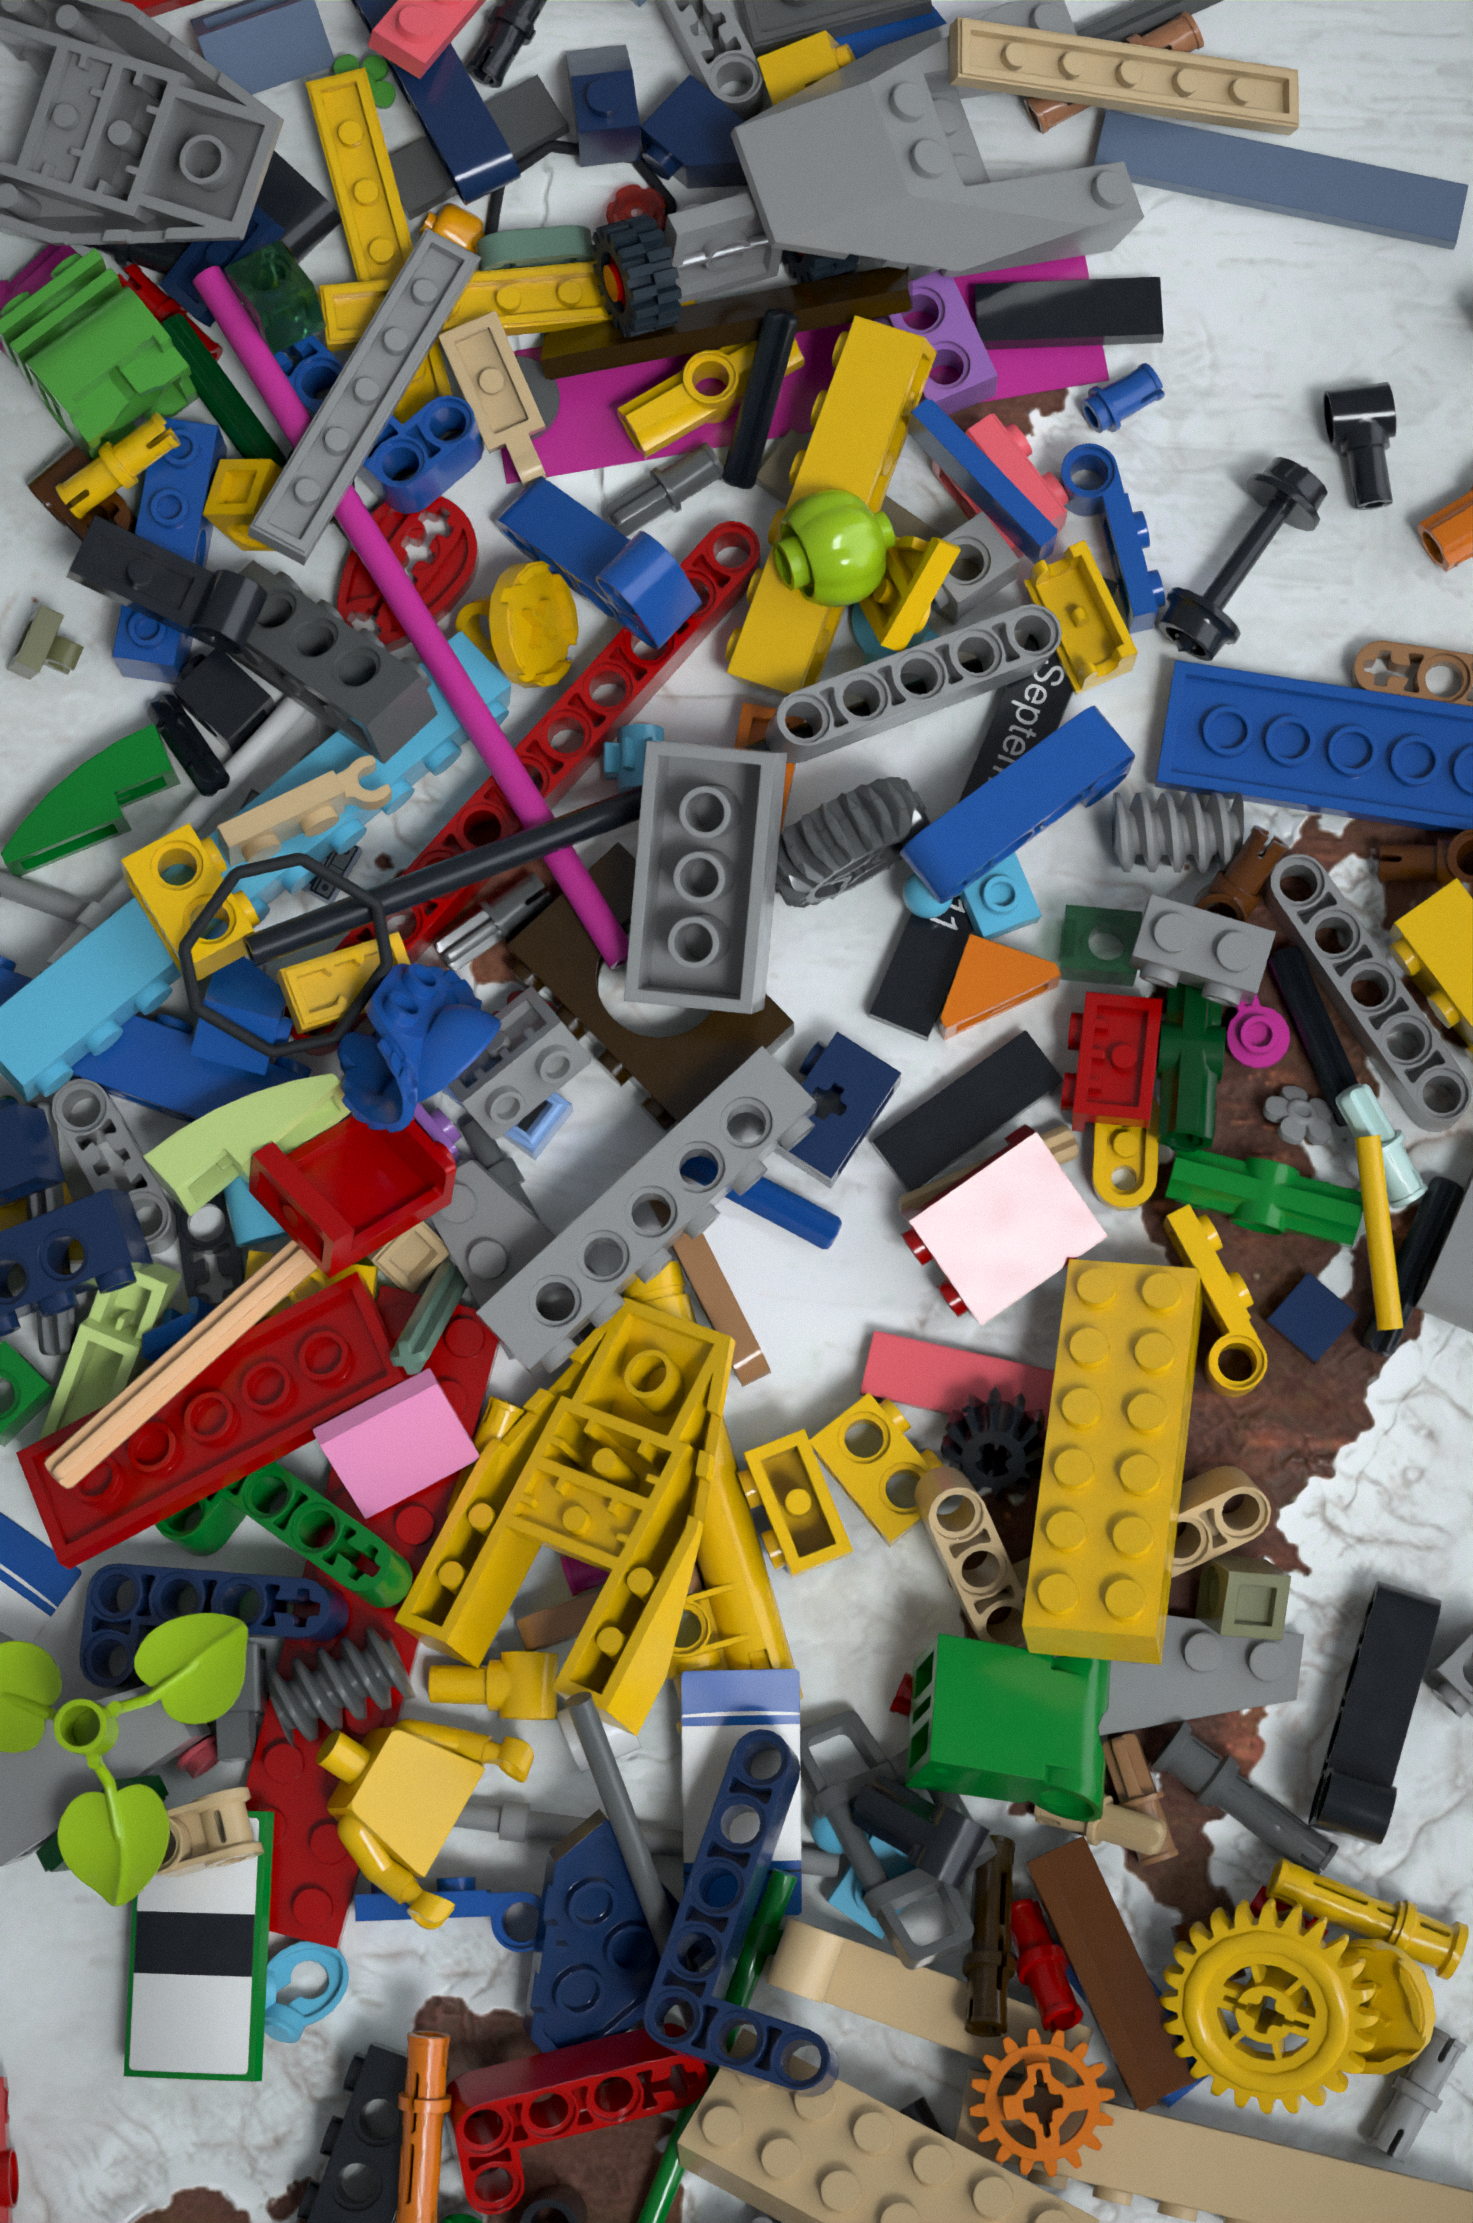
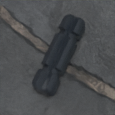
[147,694,230,797]

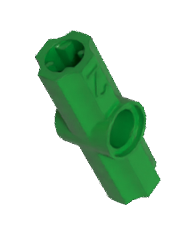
[1164,1149,1363,1249]

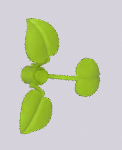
[0,1613,248,1907]

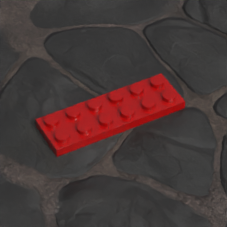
[16,1271,409,1570]

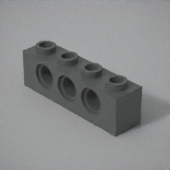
[225,560,438,764]

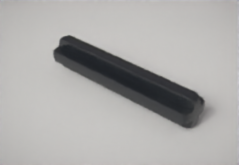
[722,308,798,489]
[1267,946,1358,1127]
[1361,1176,1464,1358]

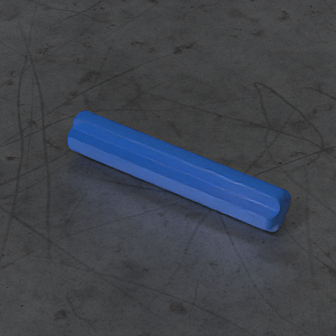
[680,1156,842,1249]

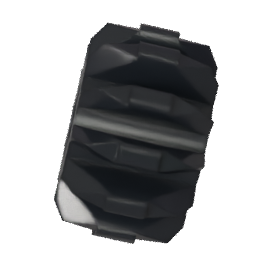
[941,1386,1047,1503]

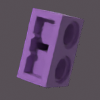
[872,269,998,416]

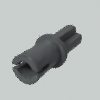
[605,442,724,536]
[434,871,554,972]

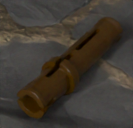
[962,1835,1016,2038]

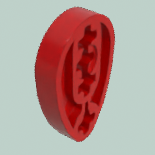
[337,496,479,653]

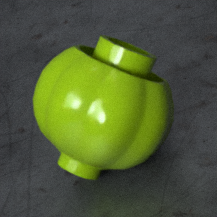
[773,489,895,607]

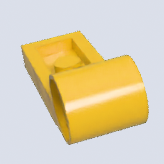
[1162,1204,1267,1398]

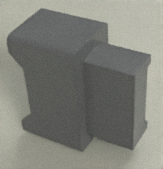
[216,1643,269,1762]

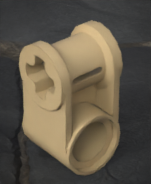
[155,1787,264,1877]

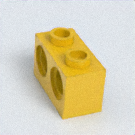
[121,823,260,981]
[809,1392,950,1548]

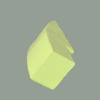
[143,1073,351,1217]
[39,1261,182,1440]

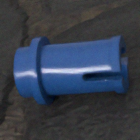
[1081,363,1165,433]

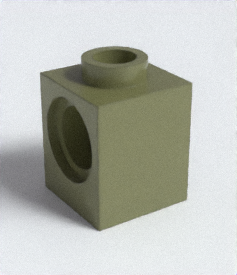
[1195,1555,1291,1640]

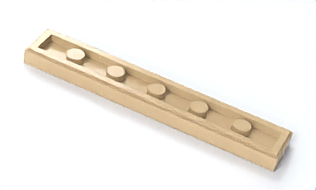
[949,17,1299,135]

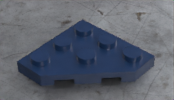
[523,1808,716,2053]

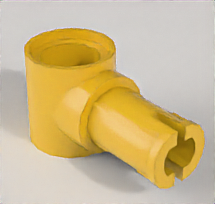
[428,1651,559,1720]

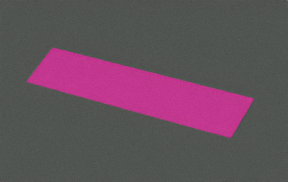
[501,255,1110,484]

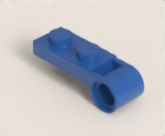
[1059,443,1165,634]
[355,1877,542,1952]

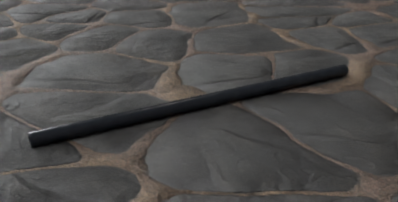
[243,657,983,967]

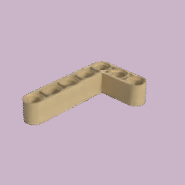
[914,1466,1271,1648]
[765,1918,1094,2085]

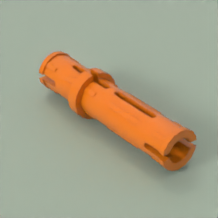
[396,2031,451,2223]

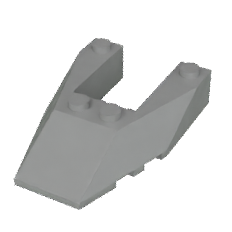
[0,0,284,246]
[730,0,1144,277]

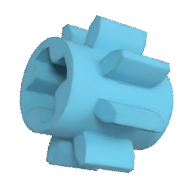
[603,724,676,793]

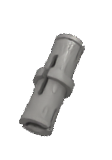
[1366,2027,1467,2164]

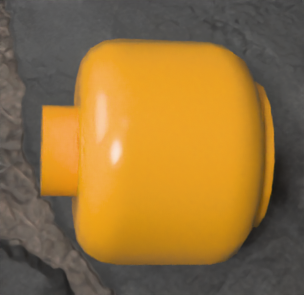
[418,203,485,254]

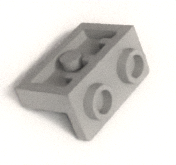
[448,985,591,1140]

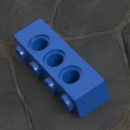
[112,418,227,685]

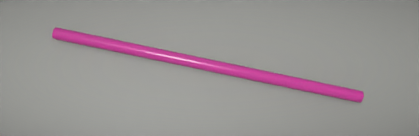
[193,266,629,970]

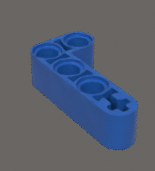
[257,314,484,514]
[495,476,702,650]
[900,705,1135,904]

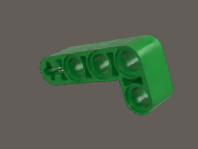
[155,1461,413,1608]

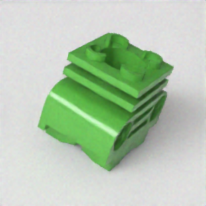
[0,248,199,461]

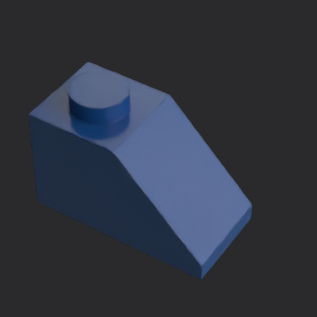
[190,956,293,1076]

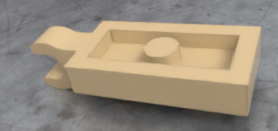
[438,311,547,488]
[217,755,392,867]

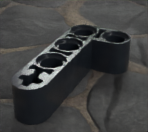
[1308,1581,1441,1846]

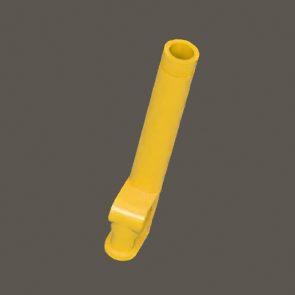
[622,1261,804,1734]

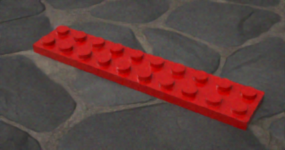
[245,1285,500,1949]

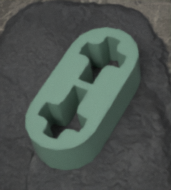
[476,225,595,271]

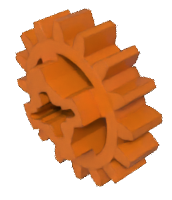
[968,2027,1115,2177]

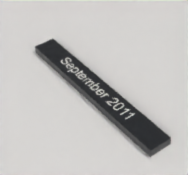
[869,577,1118,1041]

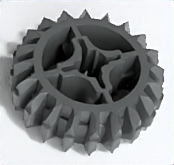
[775,777,931,908]

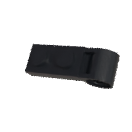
[66,515,268,654]

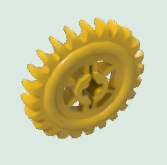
[1159,1898,1380,2114]

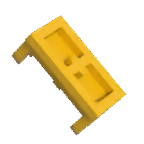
[1023,540,1138,695]

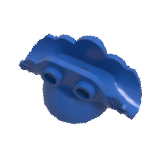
[336,963,502,1133]

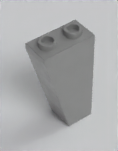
[0,1685,212,1867]

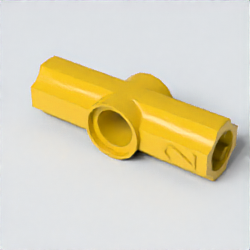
[617,338,805,459]

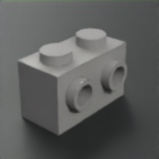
[1127,894,1276,1007]

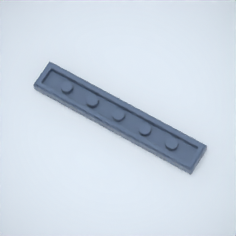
[1094,110,1469,250]

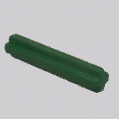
[161,313,286,468]

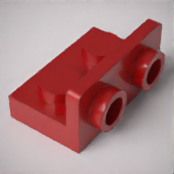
[1061,992,1163,1132]

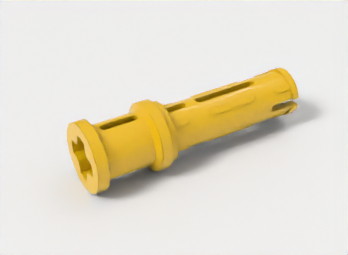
[1265,1858,1469,1980]

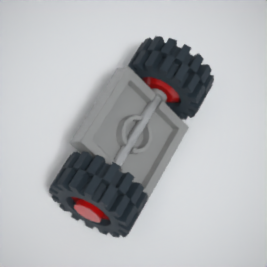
[591,188,860,338]

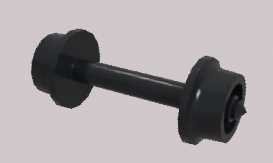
[1159,457,1328,661]

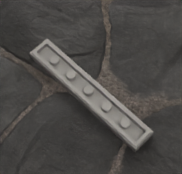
[248,228,481,566]

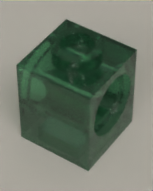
[224,240,326,355]
[1058,904,1142,987]

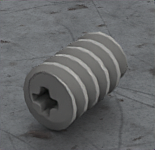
[1112,793,1244,873]

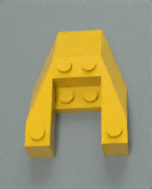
[394,1297,736,1736]

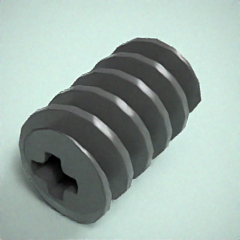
[267,1626,415,1749]

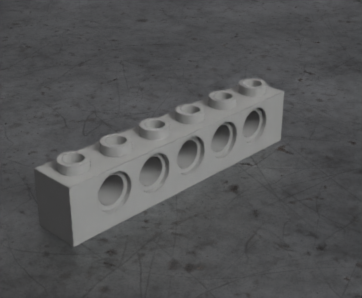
[476,1046,816,1376]

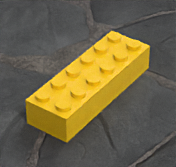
[1022,1259,1203,1665]

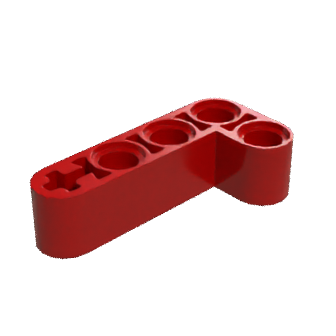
[445,2023,708,2215]

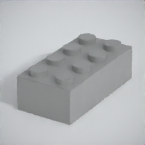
[624,741,787,1014]

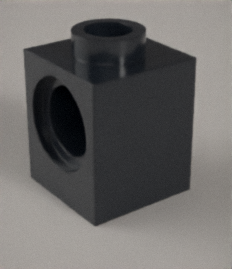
[173,648,276,755]

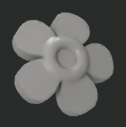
[1263,1086,1333,1146]

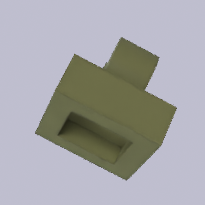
[7,605,84,680]

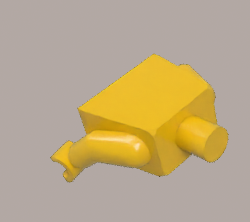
[316,1718,534,1930]

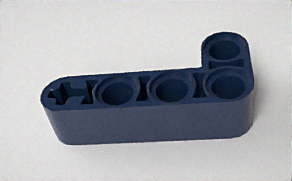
[79,1563,349,1692]

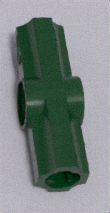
[1156,982,1226,1152]

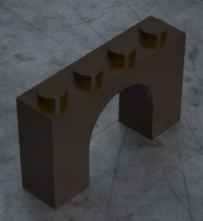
[507,842,794,1132]

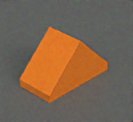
[939,934,1061,1041]

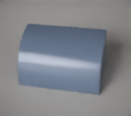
[190,0,335,95]

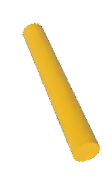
[1355,1135,1403,1331]

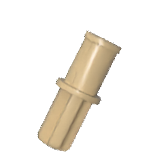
[1034,1794,1167,1855]

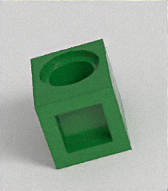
[0,1340,57,1447]

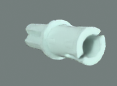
[1336,1083,1428,1208]

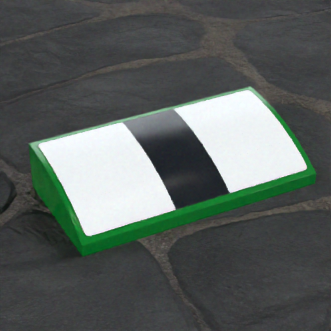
[124,1809,274,2082]

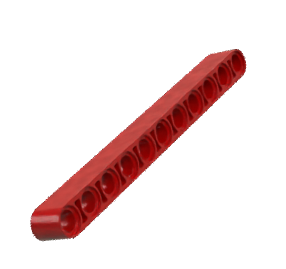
[284,521,761,1056]

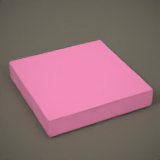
[313,1368,480,1519]

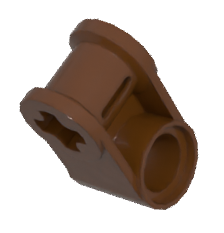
[27,443,137,542]

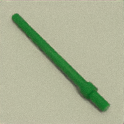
[637,1868,798,2223]

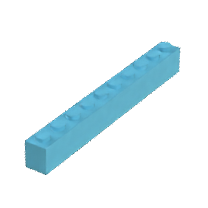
[0,631,511,1103]

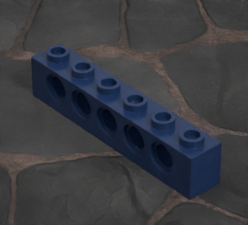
[0,1189,154,1337]

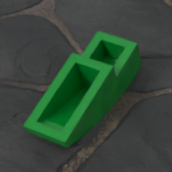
[1,723,181,877]

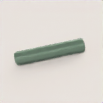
[390,1262,468,1375]

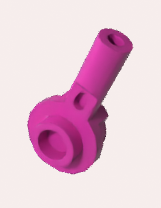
[1226,995,1290,1069]

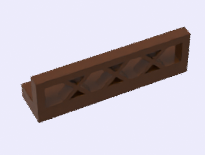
[1023,1836,1197,2112]

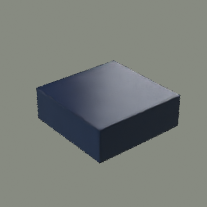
[1265,1273,1358,1365]

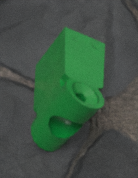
[905,1633,1111,1822]

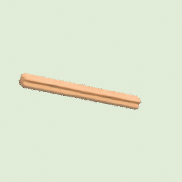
[44,1239,318,1489]

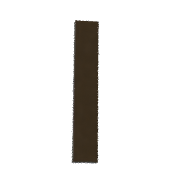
[541,266,913,380]

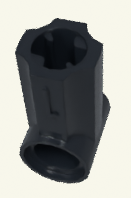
[853,1774,990,1889]

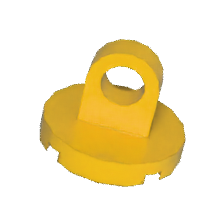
[455,561,579,688]
[1305,1939,1436,2075]

